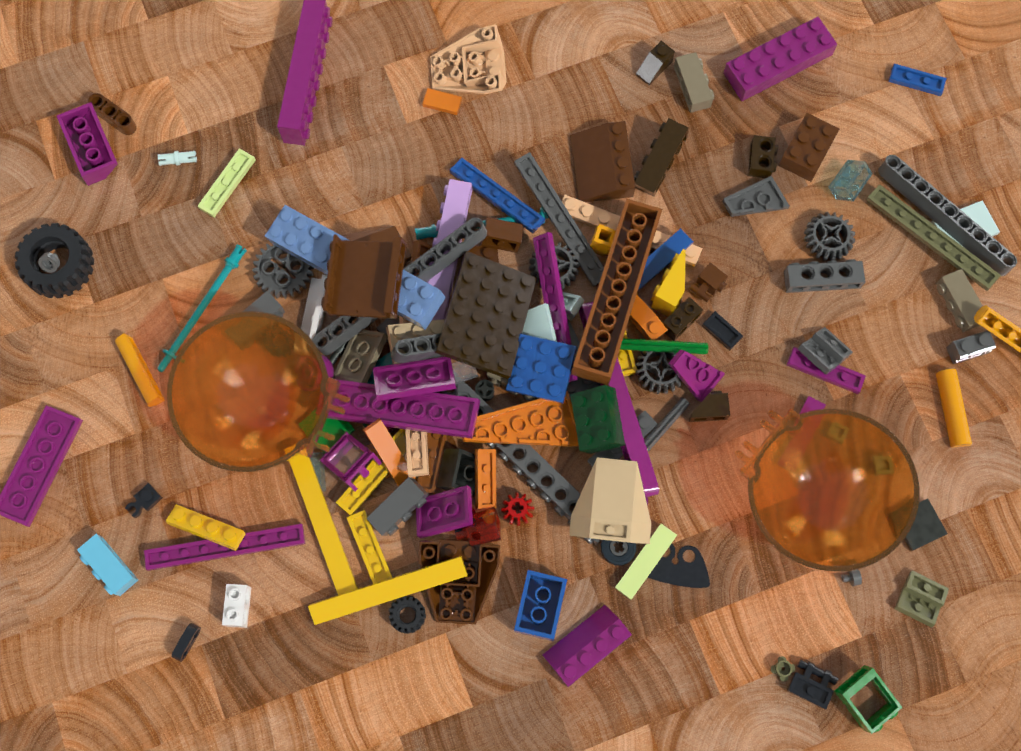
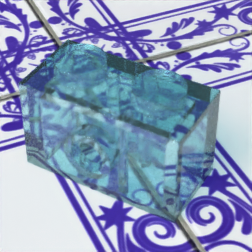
[828,160,873,202]

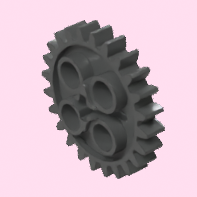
[252,244,314,299]

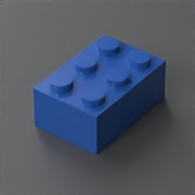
[514,570,567,641]

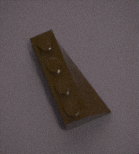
[634,118,689,196]

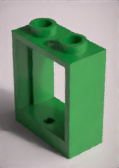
[834,665,903,734]

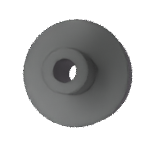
[38,252,60,273]
[841,565,862,586]

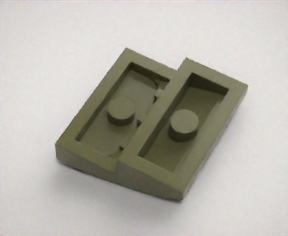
[895,570,949,628]

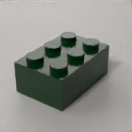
[570,385,625,454]

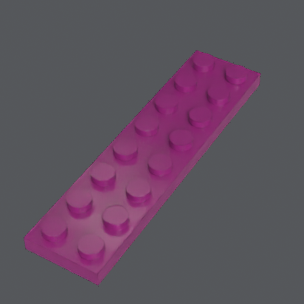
[319,378,480,439]

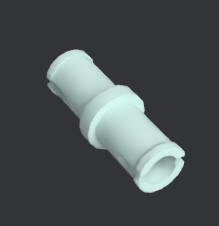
[158,151,197,166]

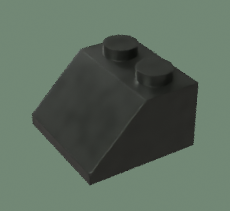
[436,448,475,497]

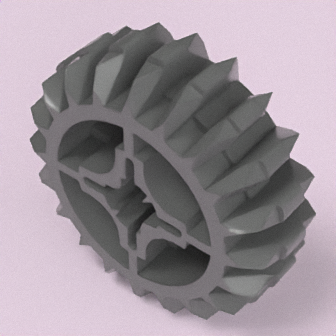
[804,211,855,261]
[529,242,579,290]
[635,351,682,394]

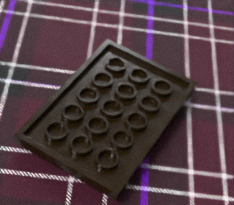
[435,251,537,379]

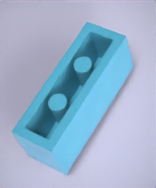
[77,534,138,596]

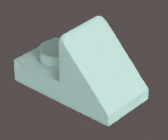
[563,292,585,321]

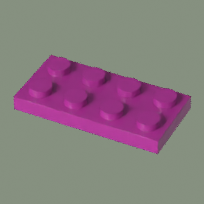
[373,357,456,401]

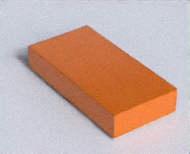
[422,88,462,115]

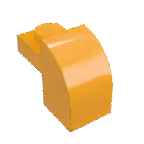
[590,224,616,256]

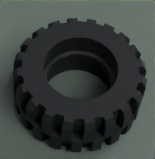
[14,223,94,298]

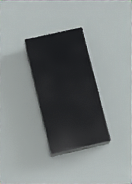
[702,311,743,351]

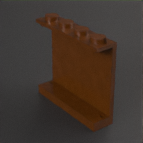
[321,234,407,319]

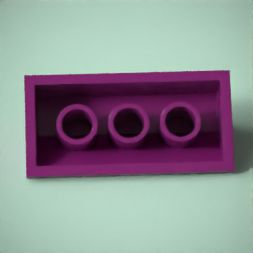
[56,102,118,186]
[542,605,632,688]

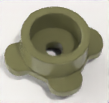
[771,656,795,681]

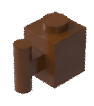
[689,262,728,302]

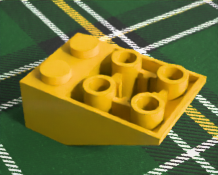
[651,249,686,317]

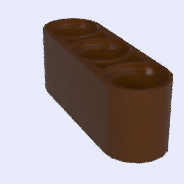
[88,93,137,135]

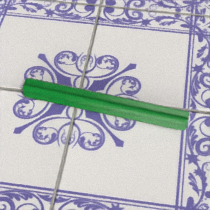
[620,338,709,354]

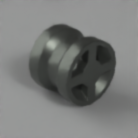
[475,379,495,402]

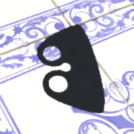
[647,543,710,588]

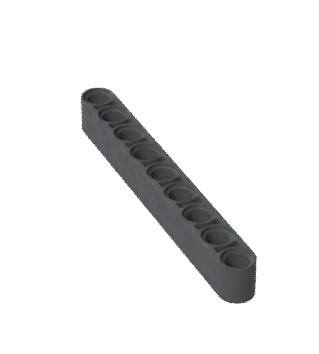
[878,155,1017,276]

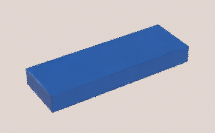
[888,64,946,96]

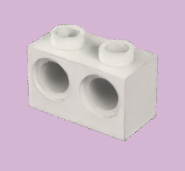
[222,584,251,628]

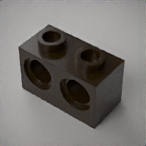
[748,135,778,178]
[663,297,703,341]

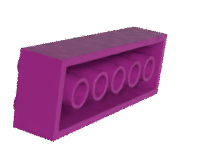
[723,17,837,101]

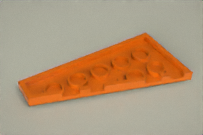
[462,391,579,447]

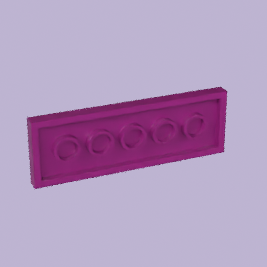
[0,405,83,527]

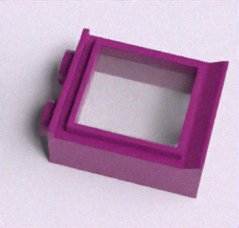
[320,431,382,492]

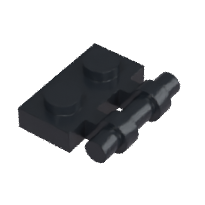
[787,659,838,710]

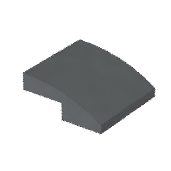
[798,327,853,375]

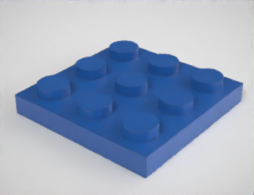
[506,334,577,404]

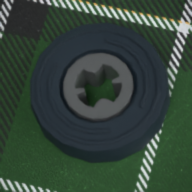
[601,540,636,566]

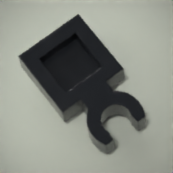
[125,483,163,518]

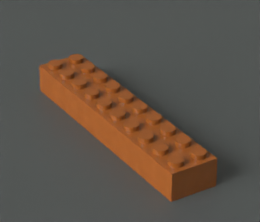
[571,198,663,386]

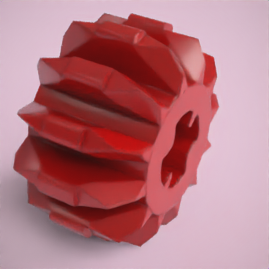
[501,492,534,526]

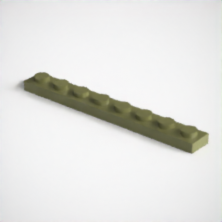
[867,184,1001,291]

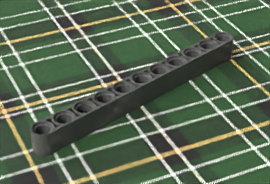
[313,217,487,355]

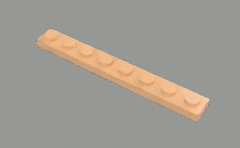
[562,195,703,267]

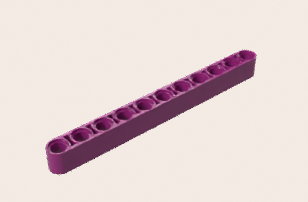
[579,301,659,497]

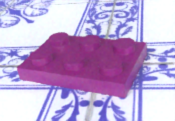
[416,485,473,539]

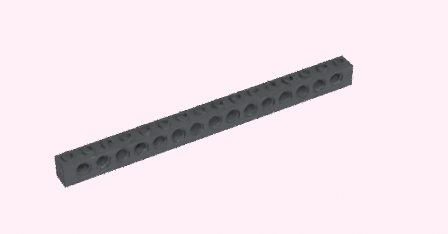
[376,317,601,546]

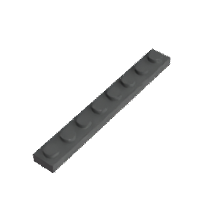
[514,152,604,287]

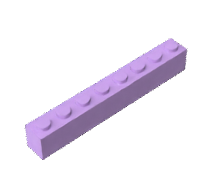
[427,179,473,321]

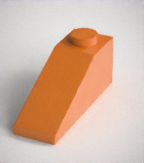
[629,295,668,340]

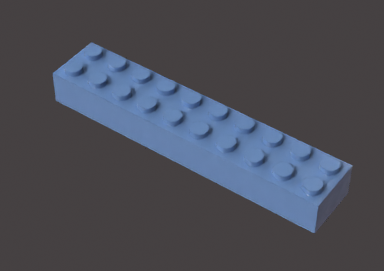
[265,205,446,330]

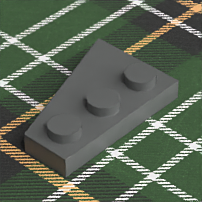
[722,176,790,217]

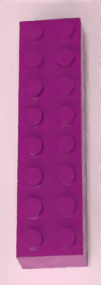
[277,0,333,146]

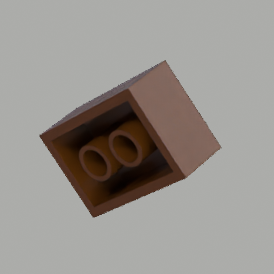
[779,113,840,182]

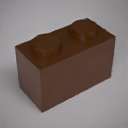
[481,217,523,253]

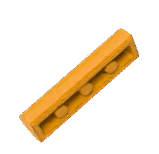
[974,305,1021,353]
[115,334,165,407]
[936,369,972,448]

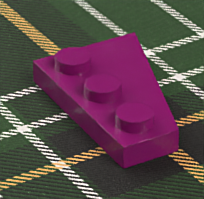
[669,349,725,402]

